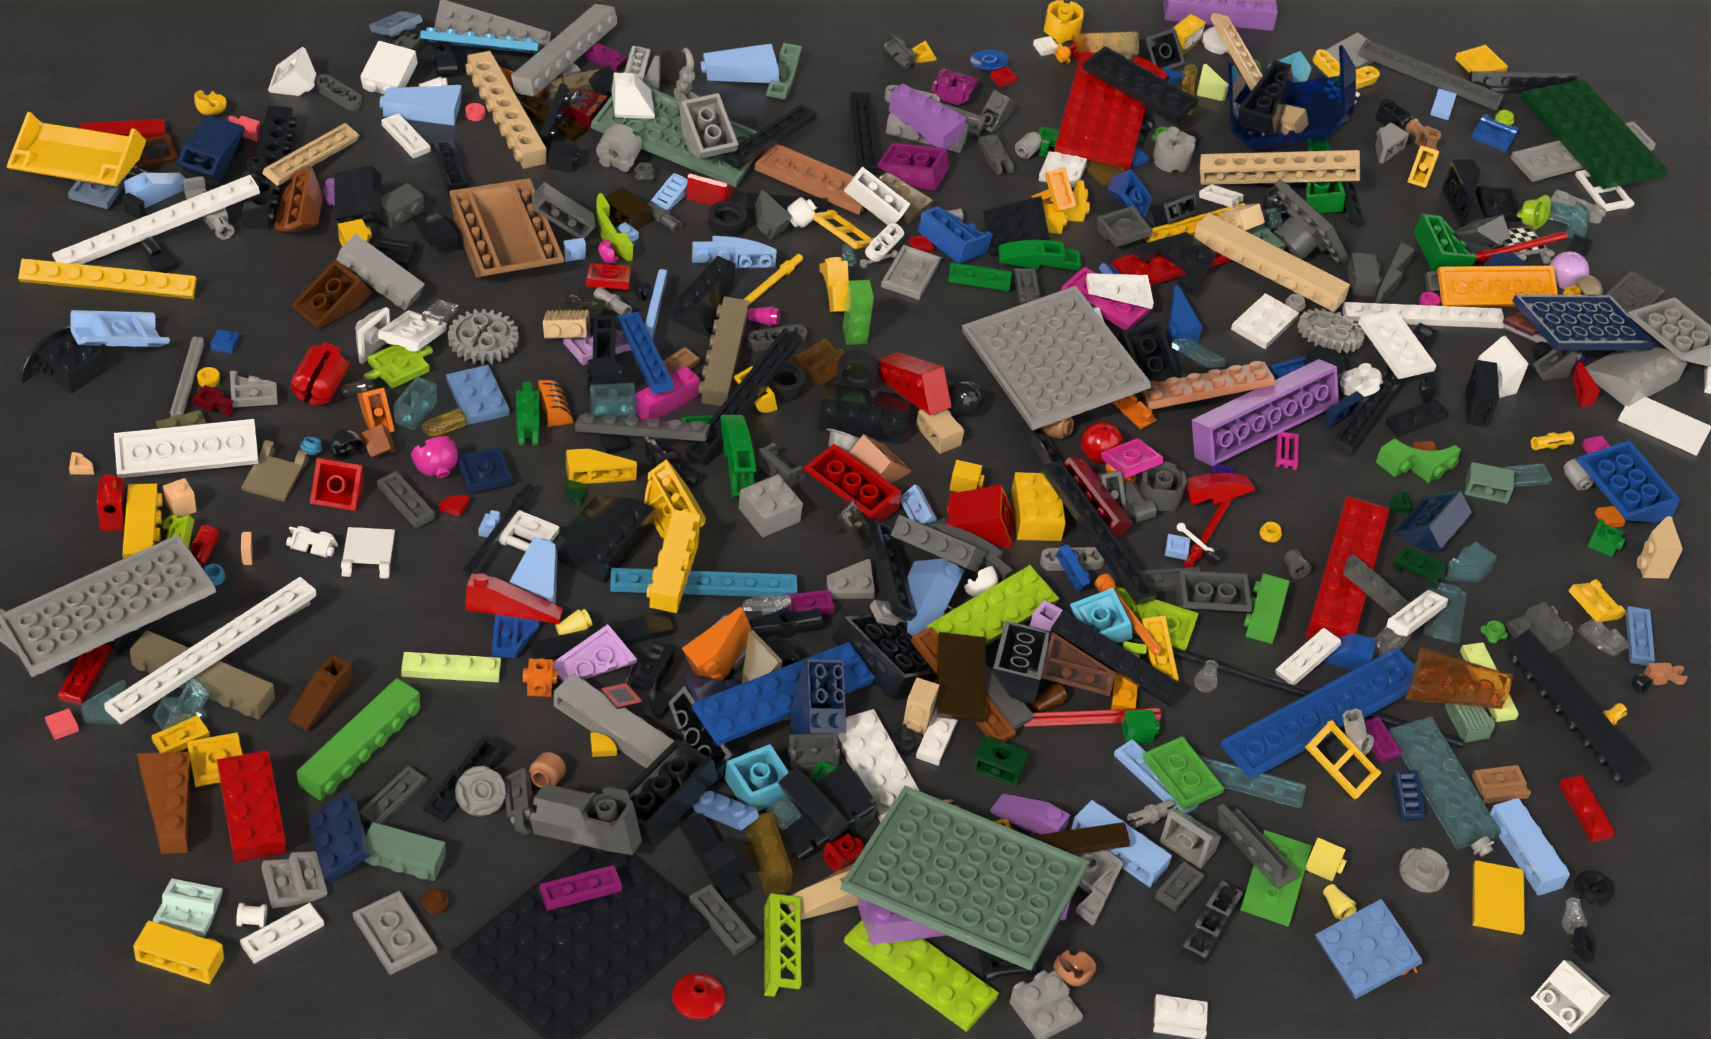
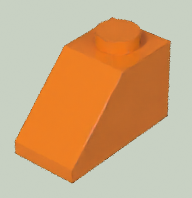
[357,388,395,432]

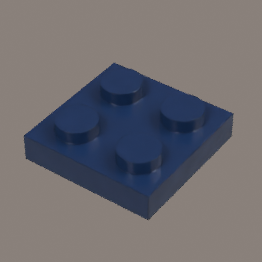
[457,447,513,494]

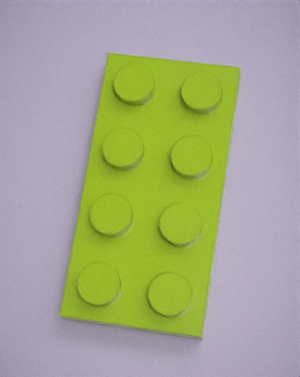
[1115,586,1199,651]

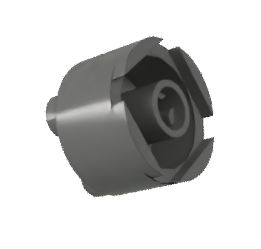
[1139,461,1187,512]

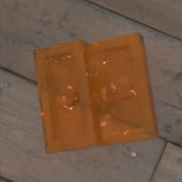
[792,338,854,385]

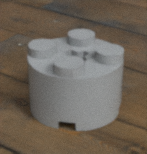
[596,124,643,172]
[1153,127,1195,172]

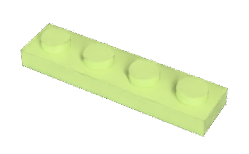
[1460,643,1519,722]
[401,652,501,683]

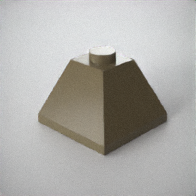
[742,630,782,683]

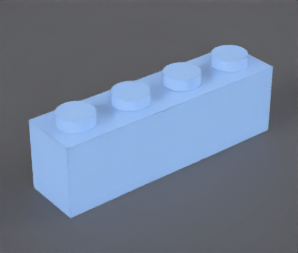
[1487,798,1570,896]
[1071,800,1172,888]

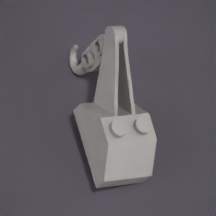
[674,48,738,159]

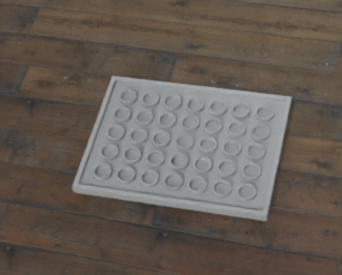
[962,286,1150,430]

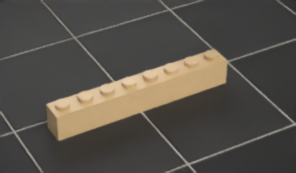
[1194,213,1350,312]

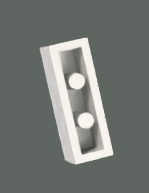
[843,167,910,225]

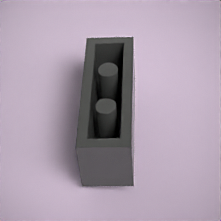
[532,182,595,239]

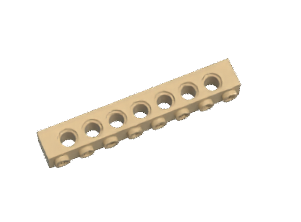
[465,51,546,169]
[1200,150,1360,185]

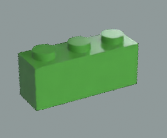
[843,280,874,345]
[1244,573,1290,644]

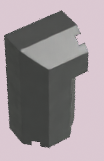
[530,784,642,855]

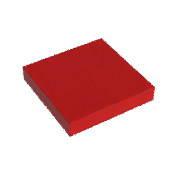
[586,263,631,290]

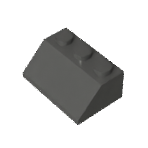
[1175,570,1252,612]

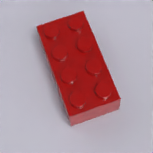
[217,750,286,863]

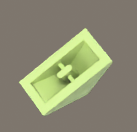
[1196,64,1229,101]

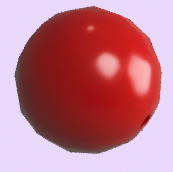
[1080,421,1123,464]

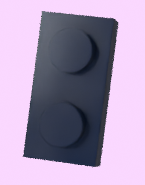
[1324,391,1363,428]

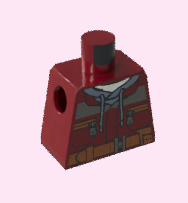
[564,89,608,132]

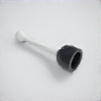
[1177,523,1225,566]

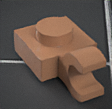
[1644,663,1688,685]

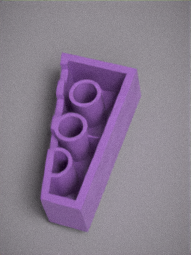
[889,83,966,150]

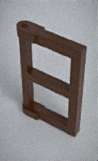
[130,133,178,171]

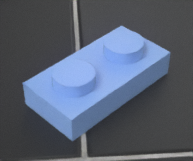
[900,485,937,526]

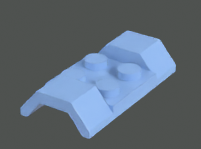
[71,310,170,347]

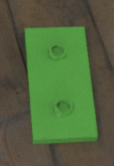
[1240,830,1312,927]

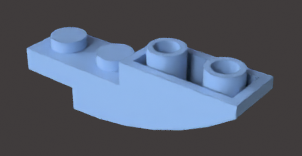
[691,236,777,268]

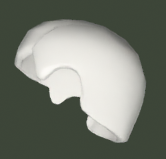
[964,566,999,597]

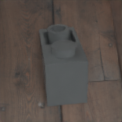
[980,90,1016,133]

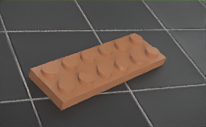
[754,144,865,215]
[1141,361,1275,410]

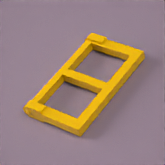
[813,210,874,249]
[1305,720,1382,800]

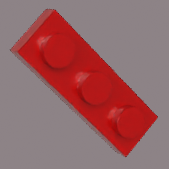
[1559,775,1615,842]

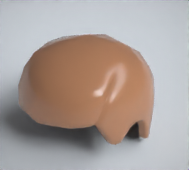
[1054,950,1096,987]

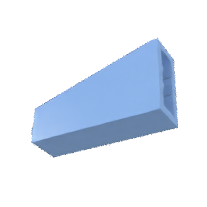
[701,44,779,83]
[380,85,462,126]

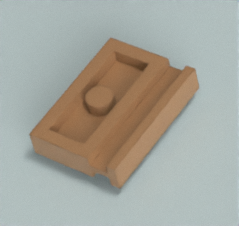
[1472,765,1531,804]

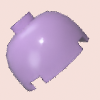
[1549,252,1589,289]

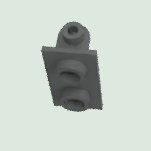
[884,33,917,69]

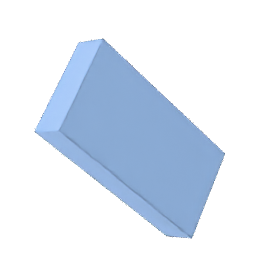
[1430,89,1457,120]

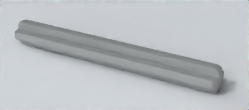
[170,336,204,417]

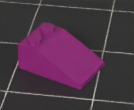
[878,143,950,191]

